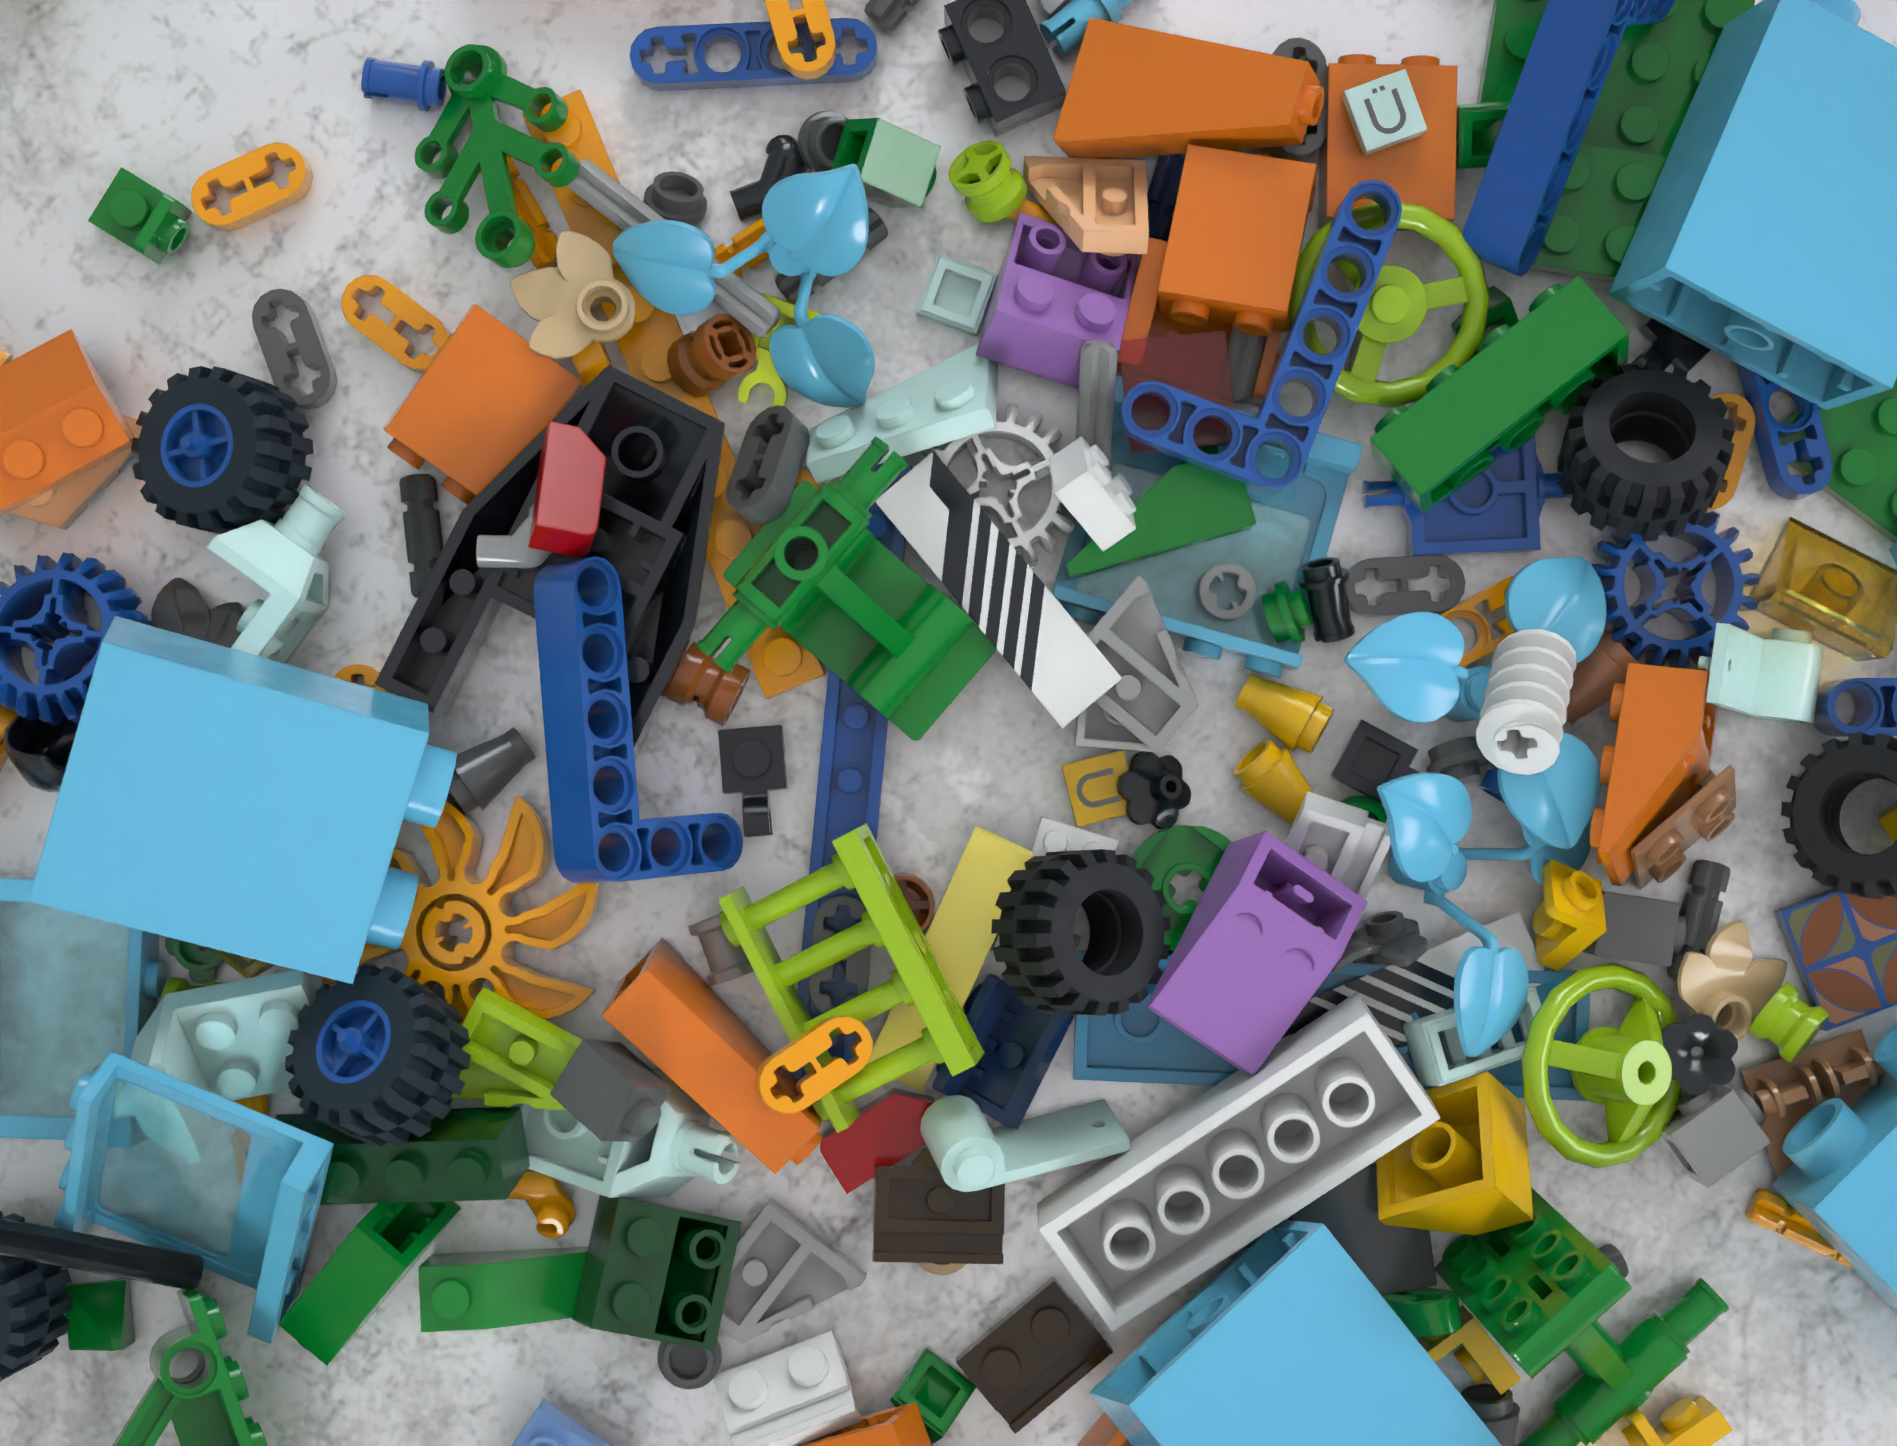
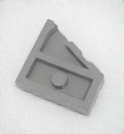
[1087,575,1199,754]
[720,1199,867,1344]

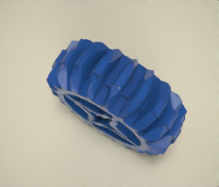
[1591,511,1760,669]
[0,552,151,726]

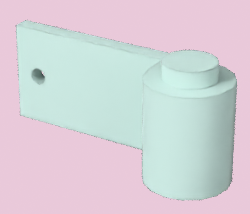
[1698,623,1824,724]
[920,1095,1130,1192]

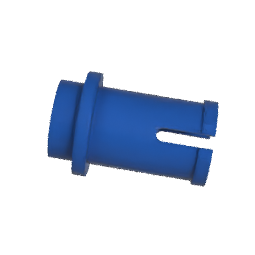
[361,57,447,112]

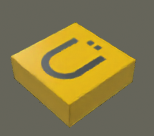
[1061,750,1129,827]

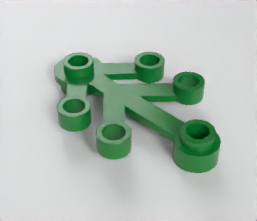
[415,44,579,268]

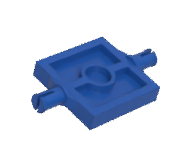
[1362,437,1573,556]

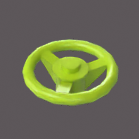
[1289,202,1490,408]
[1521,963,1683,1169]

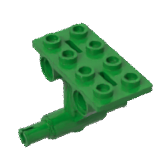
[696,436,997,741]
[1435,1187,1730,1446]
[112,1289,268,1446]

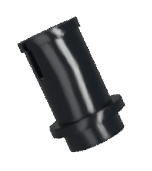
[1298,557,1355,643]

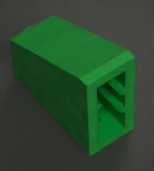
[278,1201,462,1366]

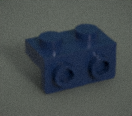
[932,973,1075,1129]

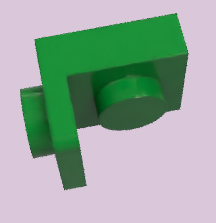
[88,167,193,265]

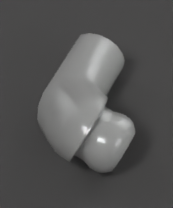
[476,504,552,568]

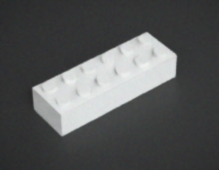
[1037,992,1440,1332]

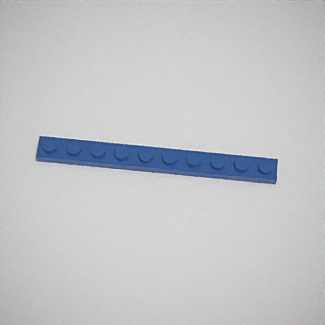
[790,463,913,1081]

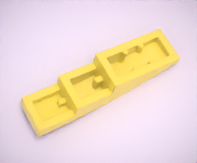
[867,825,1034,1093]

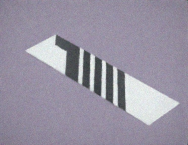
[876,451,1122,729]
[1277,911,1544,1046]

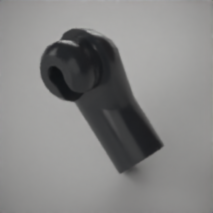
[729,134,806,221]

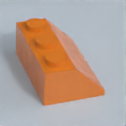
[0,329,136,517]

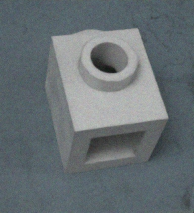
[1661,1085,1771,1188]

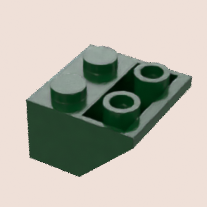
[572,1194,742,1351]

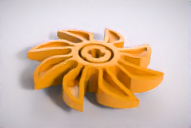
[322,796,599,1025]

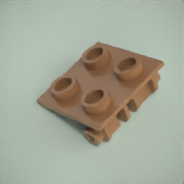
[1631,765,1736,890]
[1740,1029,1886,1178]

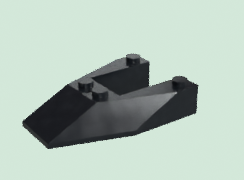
[375,365,725,761]

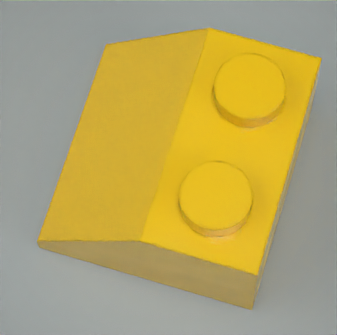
[1376,1071,1534,1236]

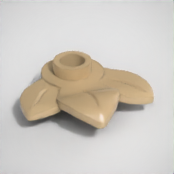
[510,231,636,359]
[1677,920,1788,1042]

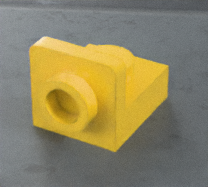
[1532,860,1607,971]
[1417,1305,1521,1395]
[1621,1395,1733,1446]

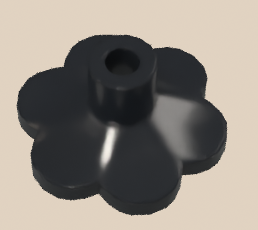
[1117,752,1191,829]
[1661,1013,1738,1095]

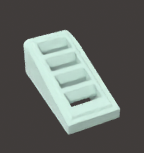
[1403,986,1541,1086]

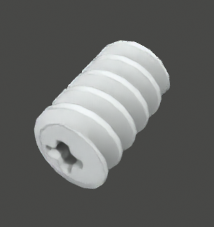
[1476,629,1577,775]

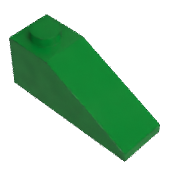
[1064,444,1256,581]
[418,1247,588,1332]

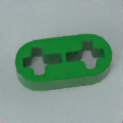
[1381,1287,1462,1337]

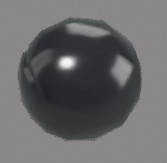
[3,716,79,792]

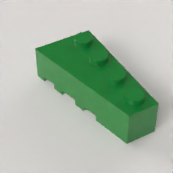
[1370,275,1630,514]

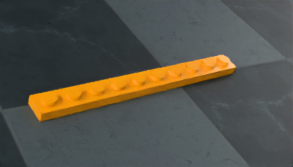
[522,90,825,699]

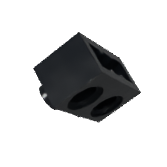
[938,0,1066,137]

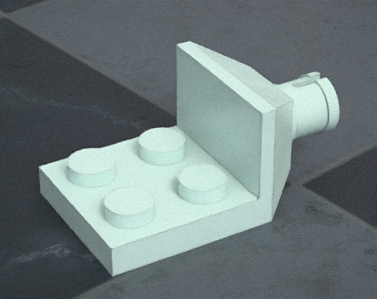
[207,485,347,664]
[82,969,317,1159]
[512,1068,743,1198]

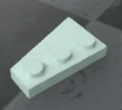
[806,344,998,484]

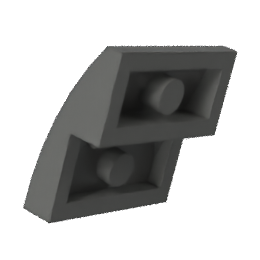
[1288,1162,1437,1295]

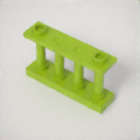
[718,823,985,1133]

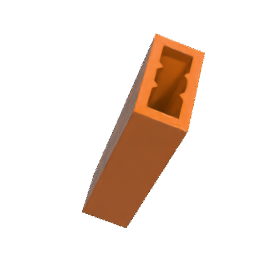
[1052,17,1324,159]
[602,938,823,1174]

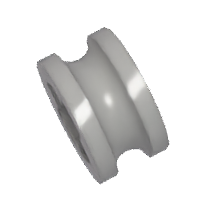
[1196,562,1257,621]

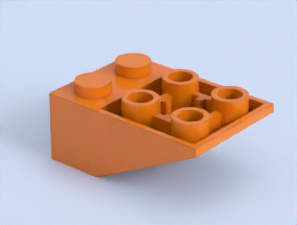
[1590,663,1718,886]

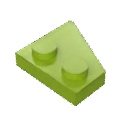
[451,987,583,1110]

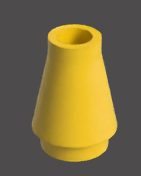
[1234,673,1335,754]
[1233,739,1314,826]

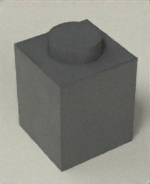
[1582,891,1686,967]
[550,1040,672,1142]

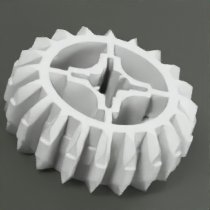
[921,403,1074,568]

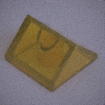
[1748,517,1897,662]

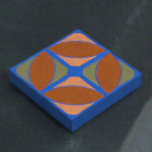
[1775,888,1897,1031]

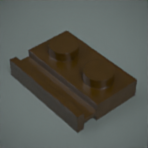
[872,1166,1005,1264]
[956,1276,1113,1434]

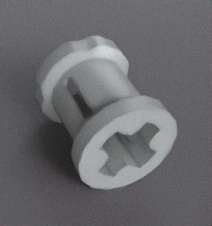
[688,915,754,986]

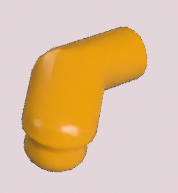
[508,1169,576,1239]

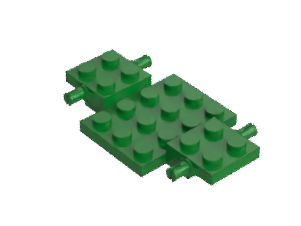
[1477,0,1755,283]

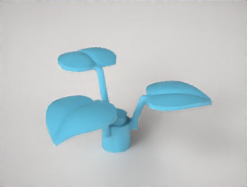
[612,164,875,408]
[1344,556,1606,850]
[1377,772,1593,1057]

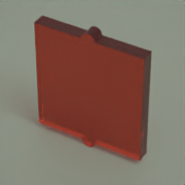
[1119,329,1234,455]

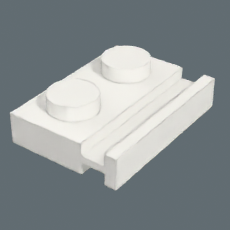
[1285,791,1391,899]
[713,1330,862,1446]

